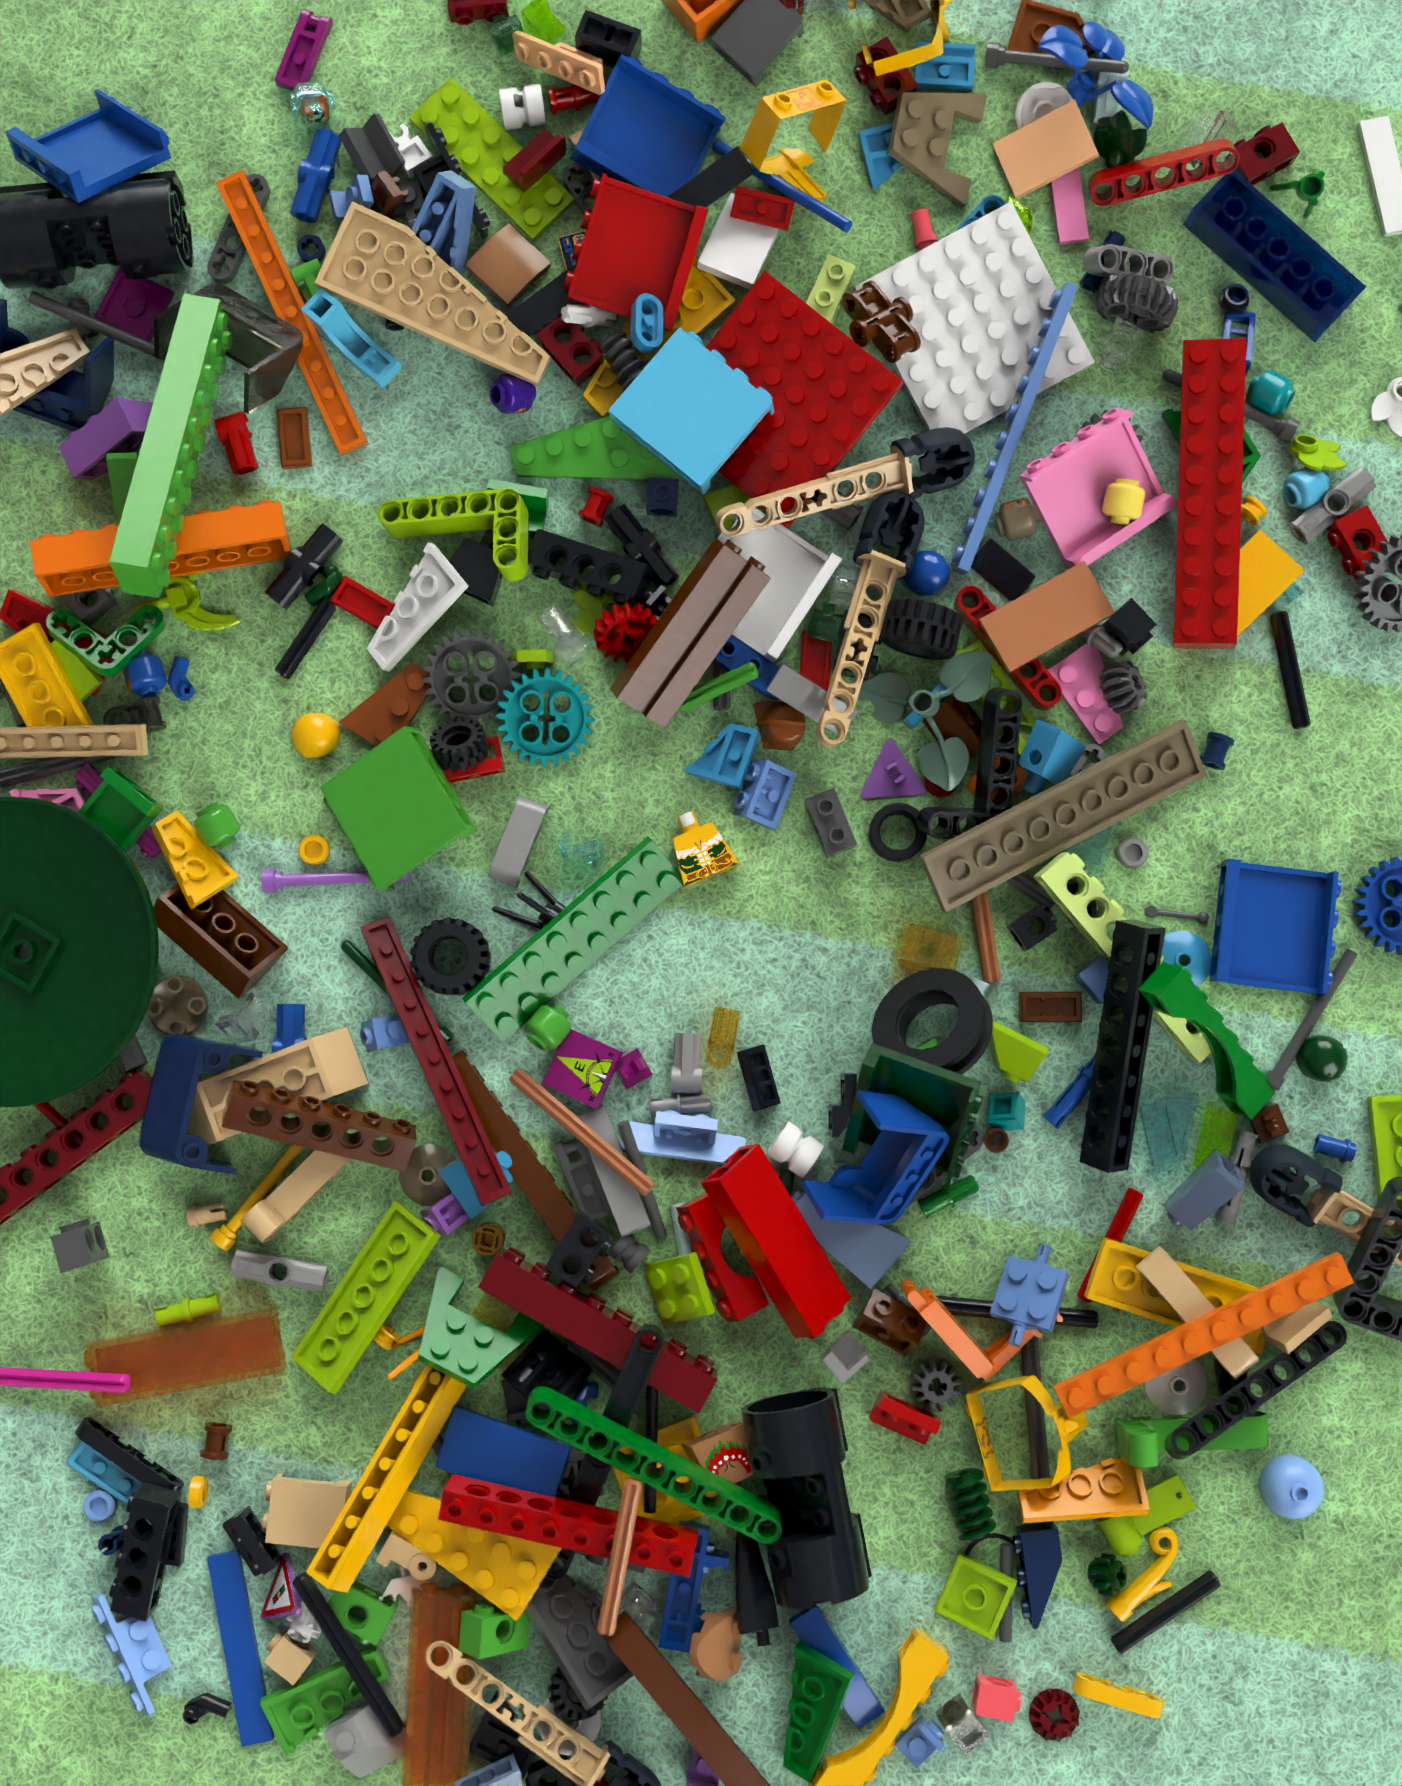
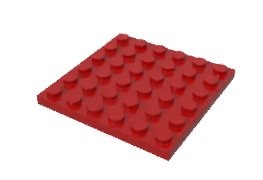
[705,271,904,529]

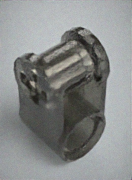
[103,696,167,733]

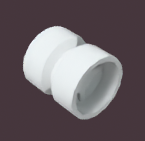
[499,84,546,130]
[766,1121,824,1178]

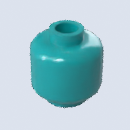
[1247,370,1296,415]

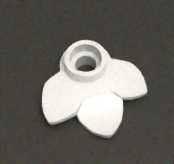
[1371,377,1402,437]

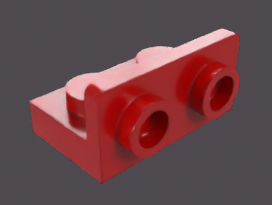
[869,1390,941,1444]

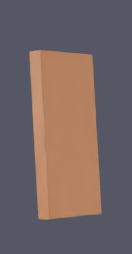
[978,561,1115,674]

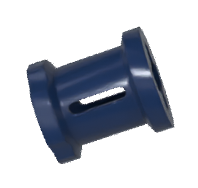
[1200,732,1235,770]

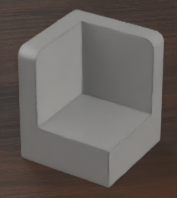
[820,1332,870,1384]

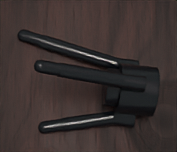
[492,871,566,930]

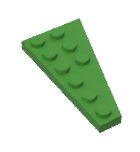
[509,416,686,482]

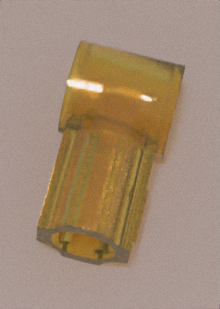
[706,1007,741,1069]

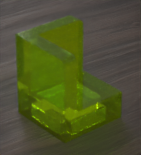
[521,0,565,43]

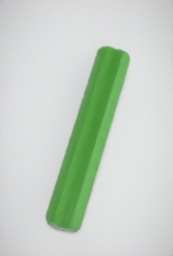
[679,662,759,711]

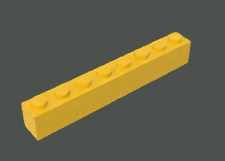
[306,1365,467,1592]

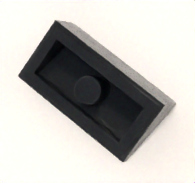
[971,538,1036,601]

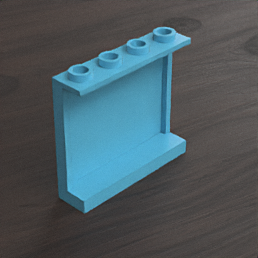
[608,327,774,495]

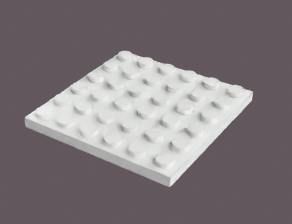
[853,202,1095,434]

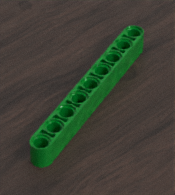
[526,1386,782,1544]

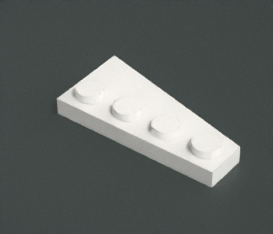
[366,542,469,672]

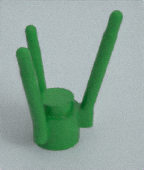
[1270,169,1325,218]

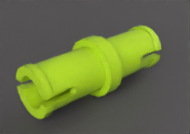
[155,1292,222,1328]

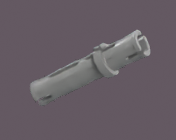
[1216,1130,1258,1225]

